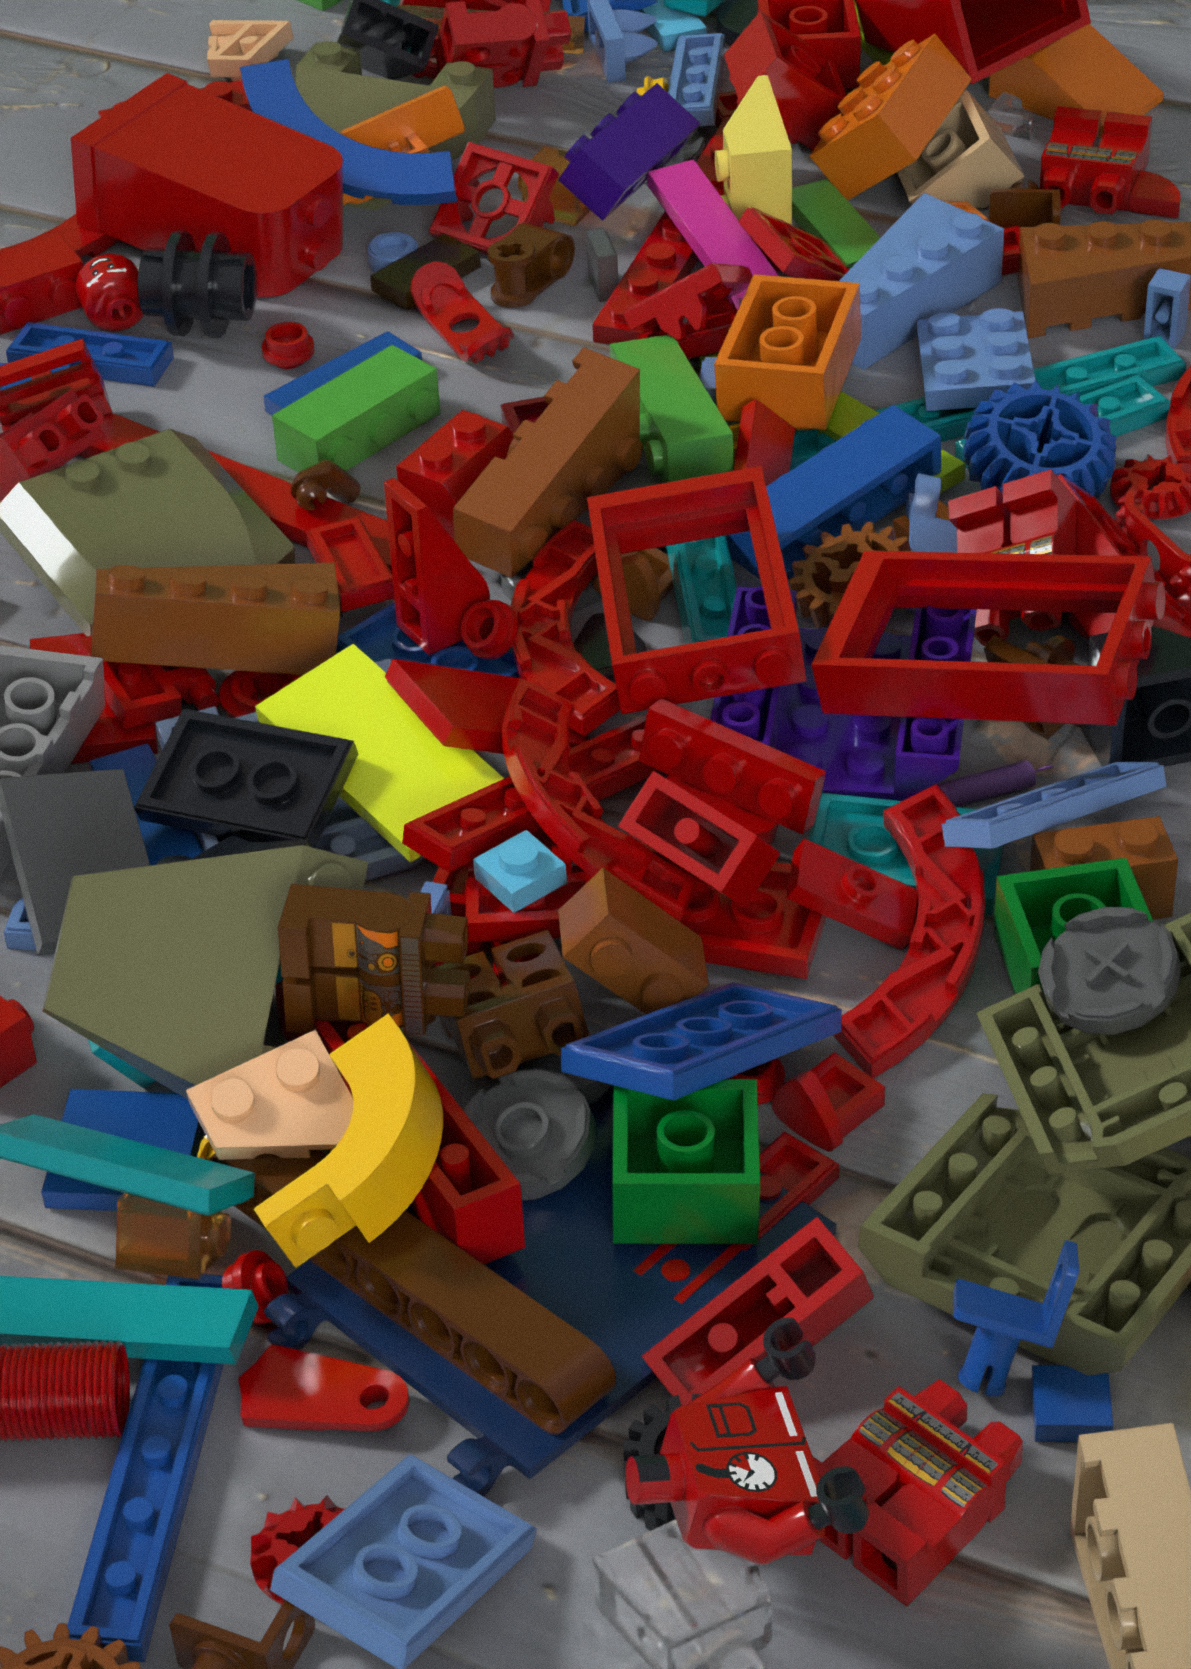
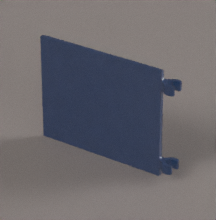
[264,1085,837,1497]

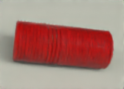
[0,1340,130,1442]

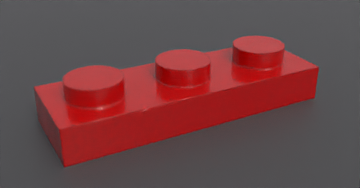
[638,699,827,835]

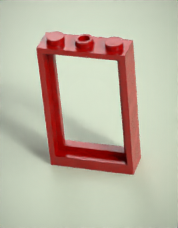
[587,466,806,714]
[811,551,1165,725]

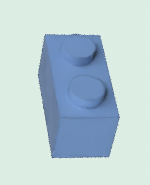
[1143,268,1191,349]

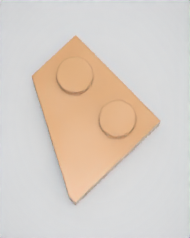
[207,20,294,81]
[186,1030,353,1160]

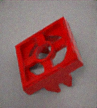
[428,142,559,256]
[738,207,850,281]
[623,263,753,340]

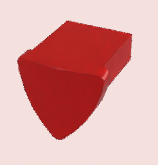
[772,1052,885,1152]

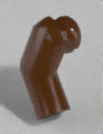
[291,460,361,510]

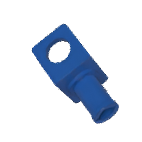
[953,1240,1079,1397]

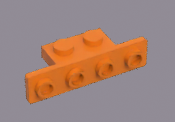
[338,86,465,205]

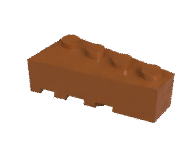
[1017,219,1191,339]
[453,347,643,578]
[91,562,340,675]

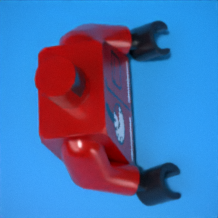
[626,1318,869,1565]

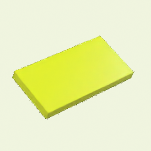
[255,644,504,863]

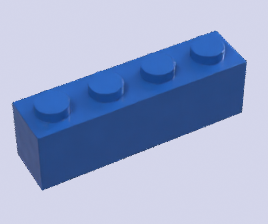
[726,404,941,580]

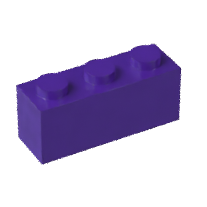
[558,83,701,221]

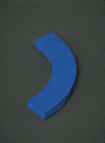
[240,59,458,205]

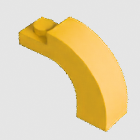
[254,1014,443,1268]

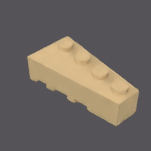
[1069,1422,1191,1669]

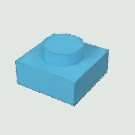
[473,830,567,913]

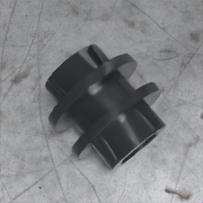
[138,230,257,338]

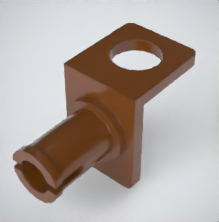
[989,180,1061,229]
[169,1600,315,1669]

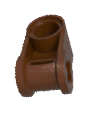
[488,222,575,308]

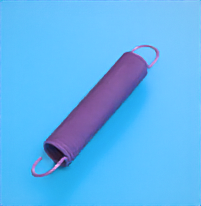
[937,760,1054,807]

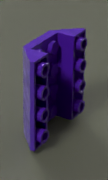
[710,586,977,801]

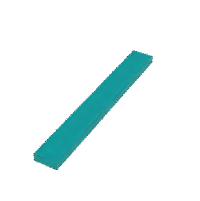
[790,336,1186,471]

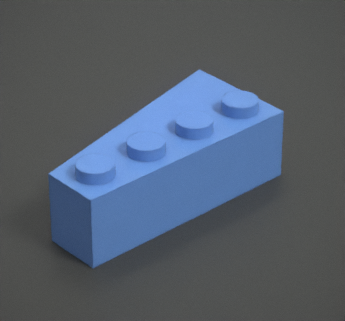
[839,193,1004,370]

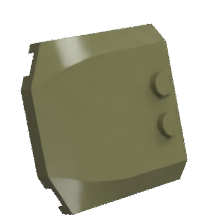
[0,429,295,637]
[976,913,1191,1174]
[858,1093,1191,1376]

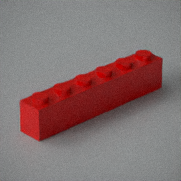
[275,979,525,1265]

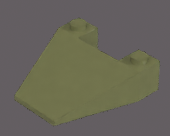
[295,41,496,211]
[42,845,369,1099]

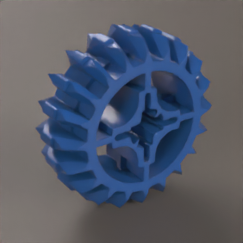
[963,380,1117,499]

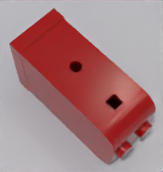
[854,0,1091,85]
[70,73,343,298]

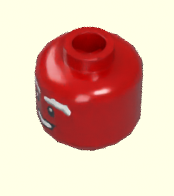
[75,253,144,332]

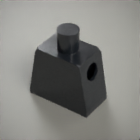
[337,0,439,80]

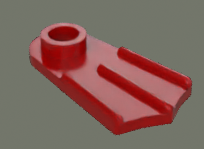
[238,1344,410,1432]

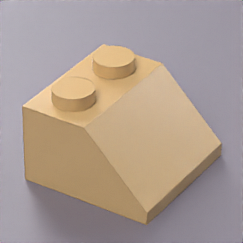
[897,90,1025,208]

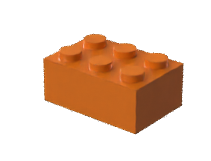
[809,34,972,201]
[714,274,861,430]

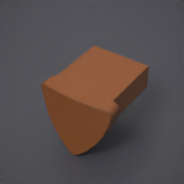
[593,548,674,621]

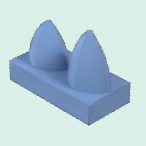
[587,0,658,83]

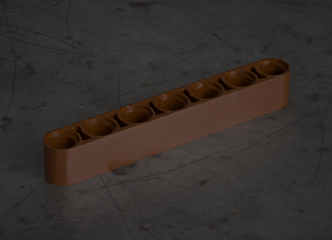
[208,1150,617,1435]

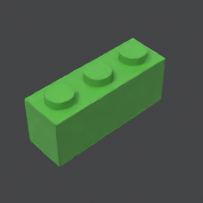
[272,345,441,472]

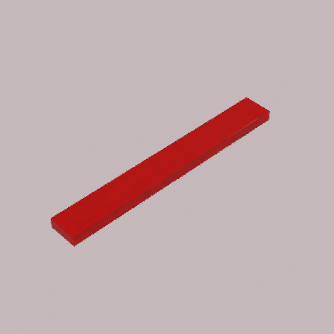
[78,412,392,573]

